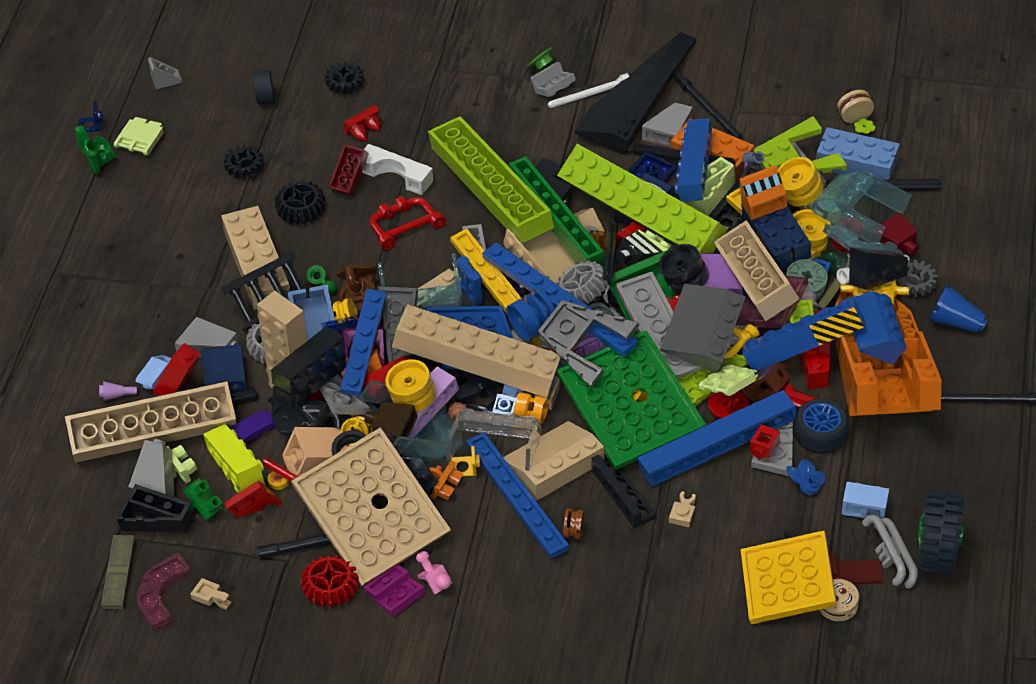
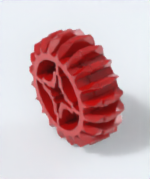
[301,554,359,609]

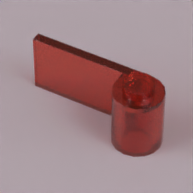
[829,552,883,584]

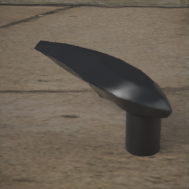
[463,402,495,416]

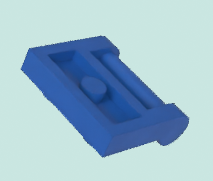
[457,256,483,306]

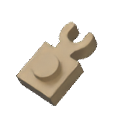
[669,491,696,527]

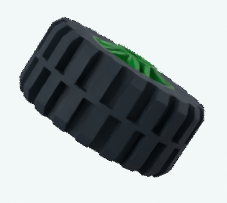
[917,489,965,575]

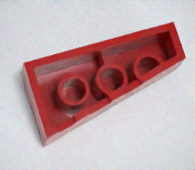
[798,311,830,390]

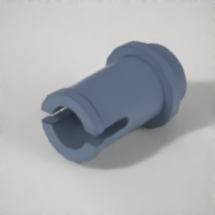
[742,151,764,165]

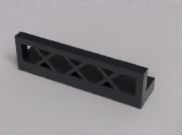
[591,455,656,528]

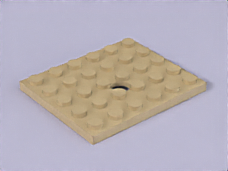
[291,427,451,587]

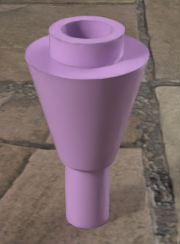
[99,381,137,401]

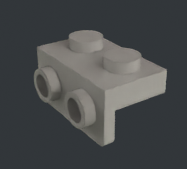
[531,62,576,97]

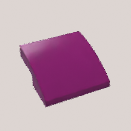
[363,564,426,617]

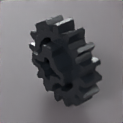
[325,62,364,94]
[223,145,264,179]

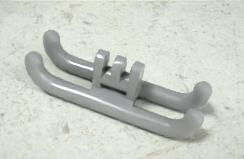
[862,515,918,589]

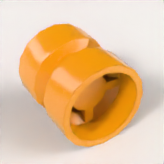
[513,392,549,424]

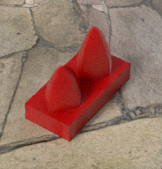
[342,105,380,142]

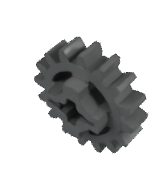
[896,260,938,297]

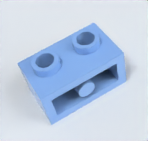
[842,482,889,518]

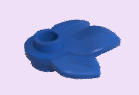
[786,459,826,495]

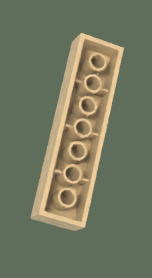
[392,304,561,398]
[65,382,236,463]

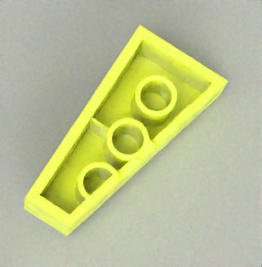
[203,424,265,494]

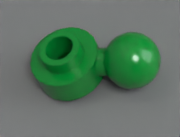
[307,265,337,296]

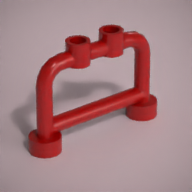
[369,196,446,250]

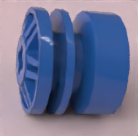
[506,289,555,342]

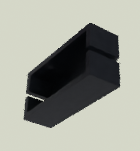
[271,326,346,411]

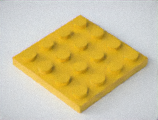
[741,531,837,624]

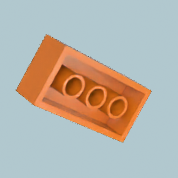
[671,119,755,183]

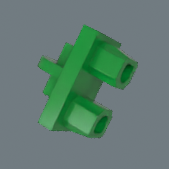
[183,478,222,520]

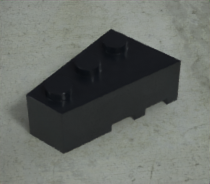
[849,247,908,290]
[116,484,196,532]

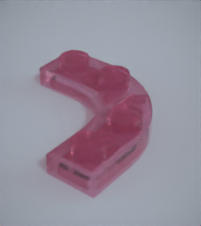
[137,553,190,631]

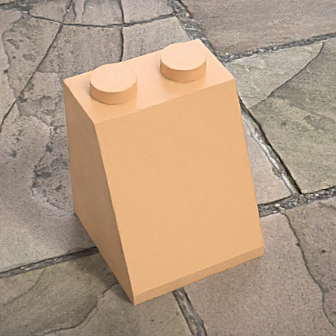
[282,427,348,477]

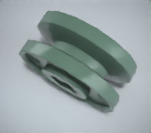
[786,259,828,300]

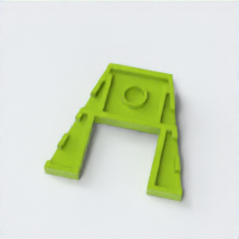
[754,116,847,173]

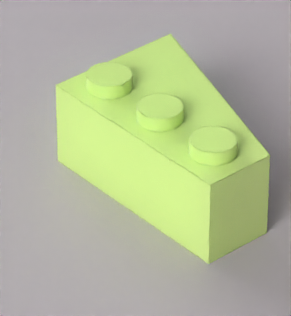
[683,157,735,216]

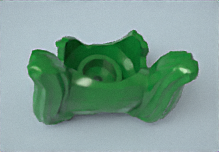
[75,125,117,175]

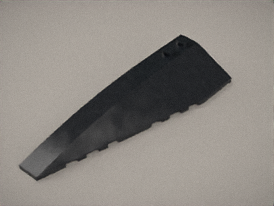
[574,32,696,155]

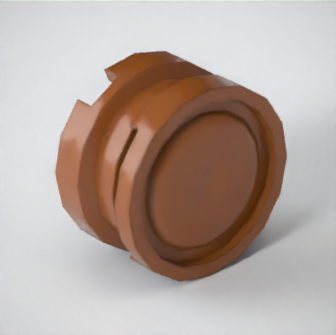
[563,508,584,540]

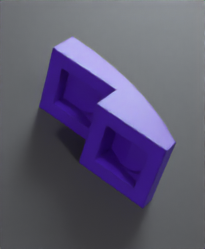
[231,410,276,443]

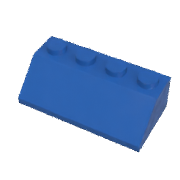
[846,291,907,365]

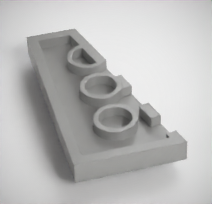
[751,421,793,476]

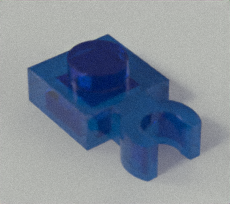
[321,316,357,333]

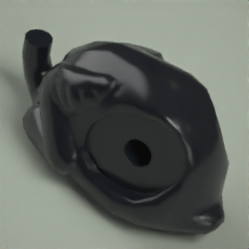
[268,396,343,437]

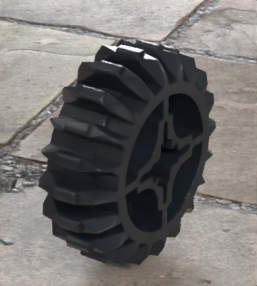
[275,181,326,226]

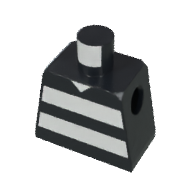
[616,231,663,266]

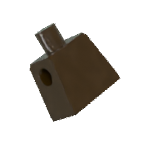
[364,402,418,448]

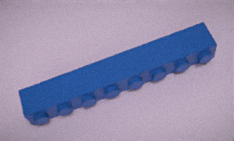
[637,390,796,487]

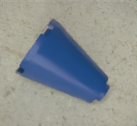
[929,285,987,333]

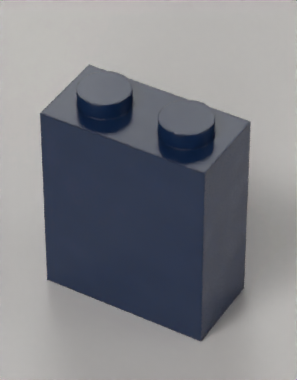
[201,344,247,393]

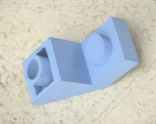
[135,355,171,389]
[492,384,525,418]

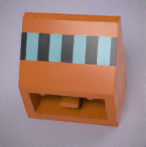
[740,165,787,220]

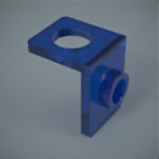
[79,101,103,132]

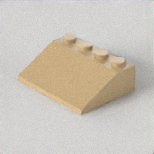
[503,421,604,501]

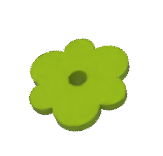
[854,118,875,135]

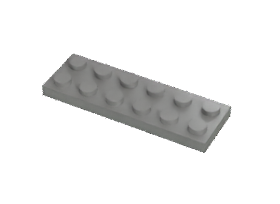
[616,272,702,379]

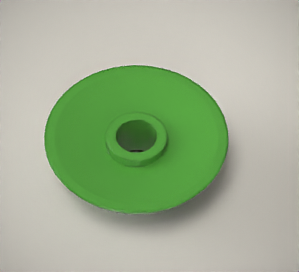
[527,47,553,71]

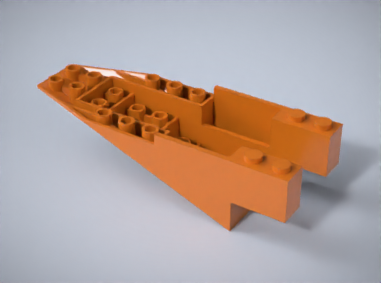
[835,291,942,416]

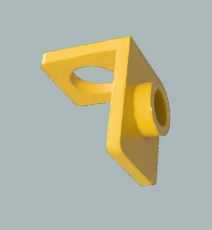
[452,446,480,477]

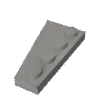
[320,374,369,416]

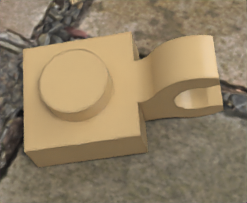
[190,578,231,609]

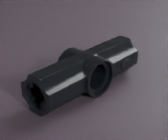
[453,374,504,403]

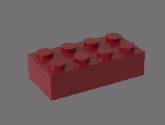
[328,144,369,197]

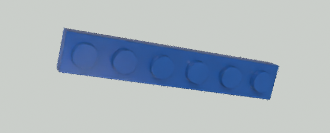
[340,289,387,396]

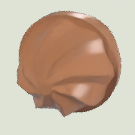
[448,402,468,423]

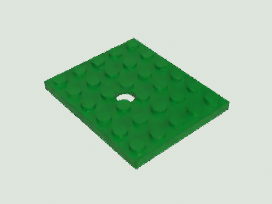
[557,330,706,470]

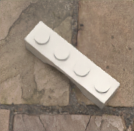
[362,144,433,195]

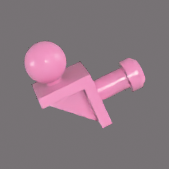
[416,551,452,594]

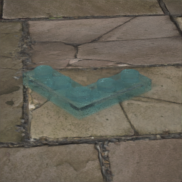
[823,223,903,255]

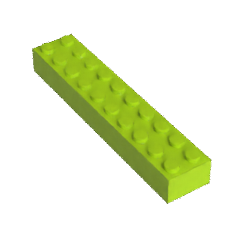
[428,116,554,243]
[557,144,727,255]

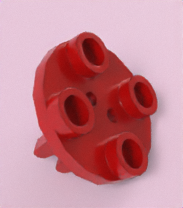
[708,390,748,419]

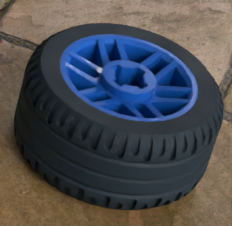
[794,399,849,453]

